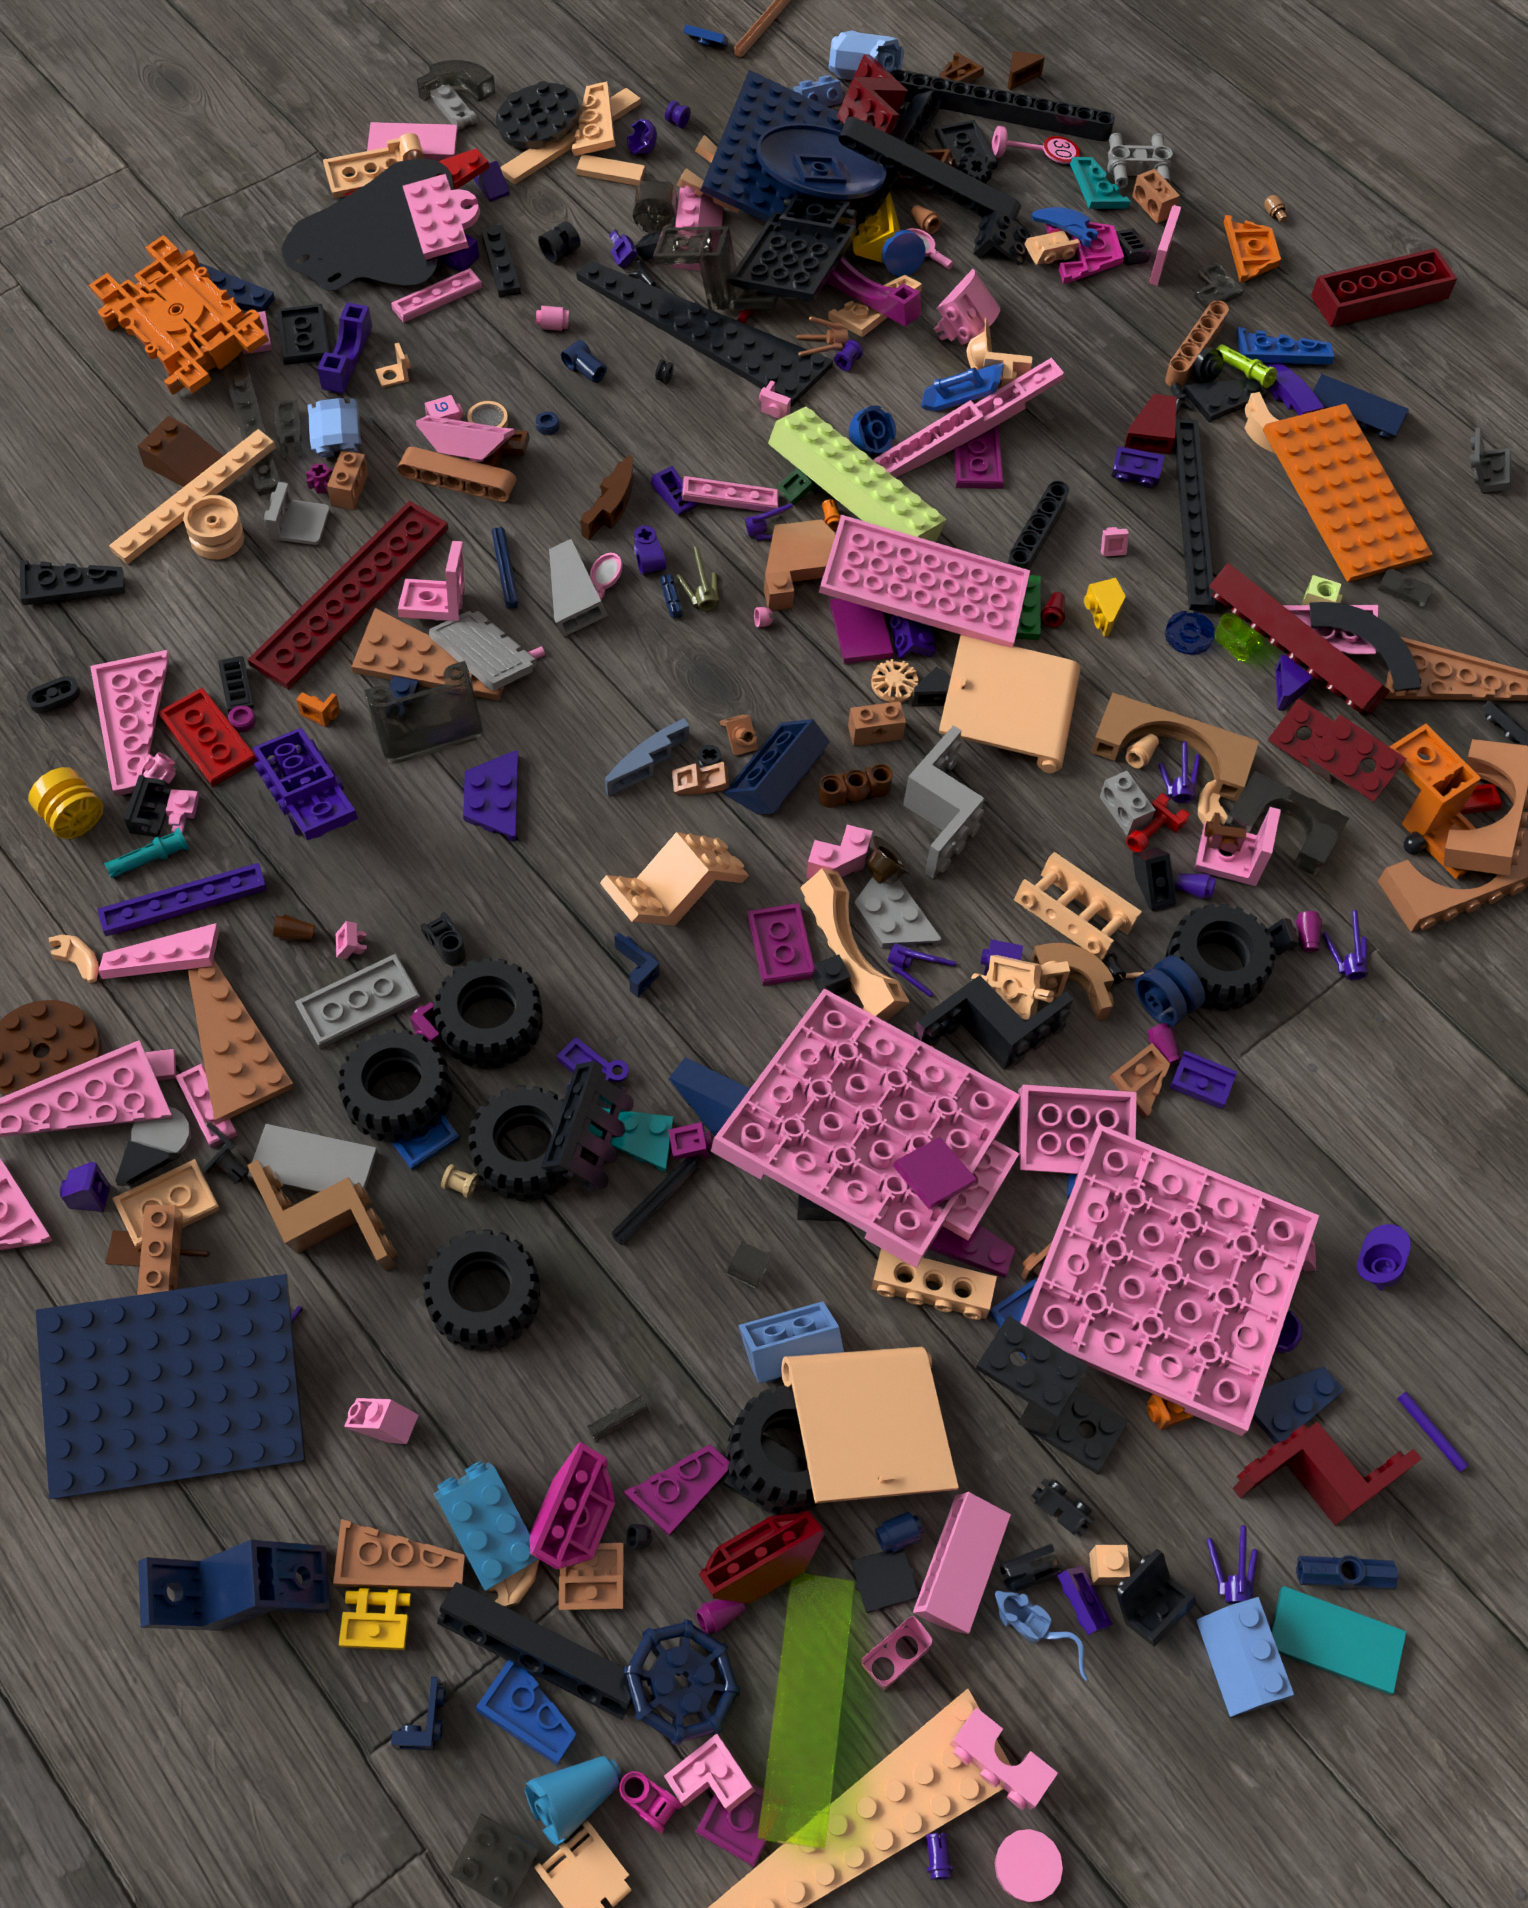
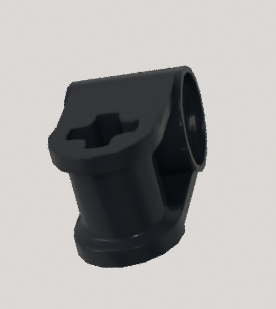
[420,912,466,966]

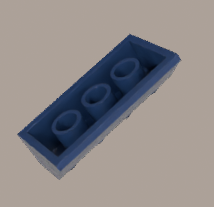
[1313,374,1409,439]
[724,719,830,814]

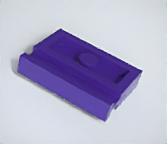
[1170,1050,1237,1109]

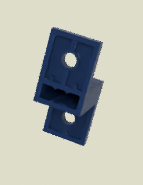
[138,1540,331,1631]

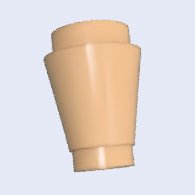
[1126,734,1159,768]

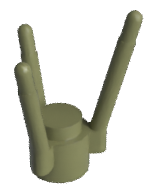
[676,546,720,611]

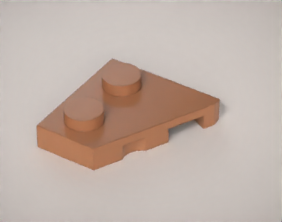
[1109,1043,1170,1119]

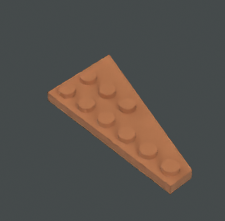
[351,608,504,701]
[1384,636,1528,701]
[188,959,293,1125]

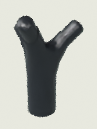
[628,260,656,287]
[1171,383,1193,415]

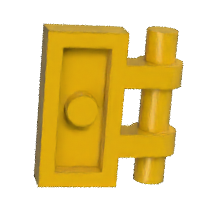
[339,1588,411,1650]

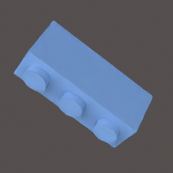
[739,1301,844,1383]
[1196,1597,1294,1717]

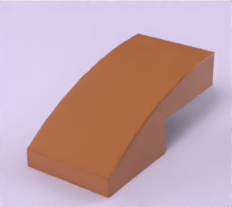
[672,762,730,795]

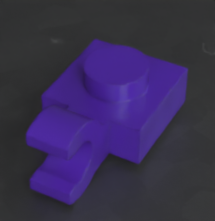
[609,229,638,269]

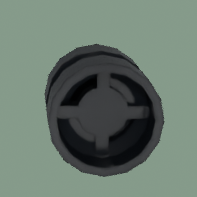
[538,221,581,263]

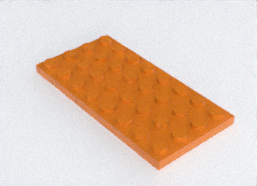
[1263,404,1433,583]

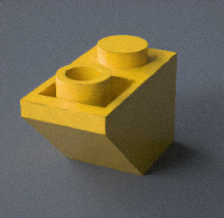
[1084,578,1126,637]

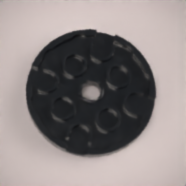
[496,81,581,149]

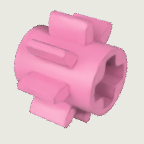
[142,752,176,784]

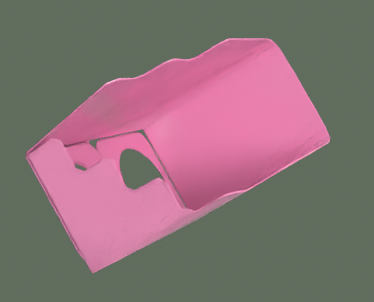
[862,1616,932,1691]

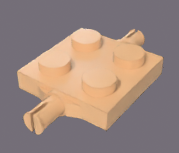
[971,955,1054,1020]

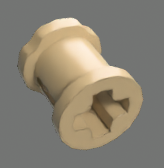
[441,1164,479,1199]

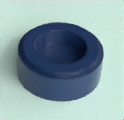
[536,412,560,435]

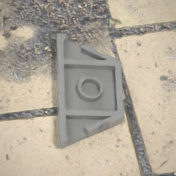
[853,877,941,948]

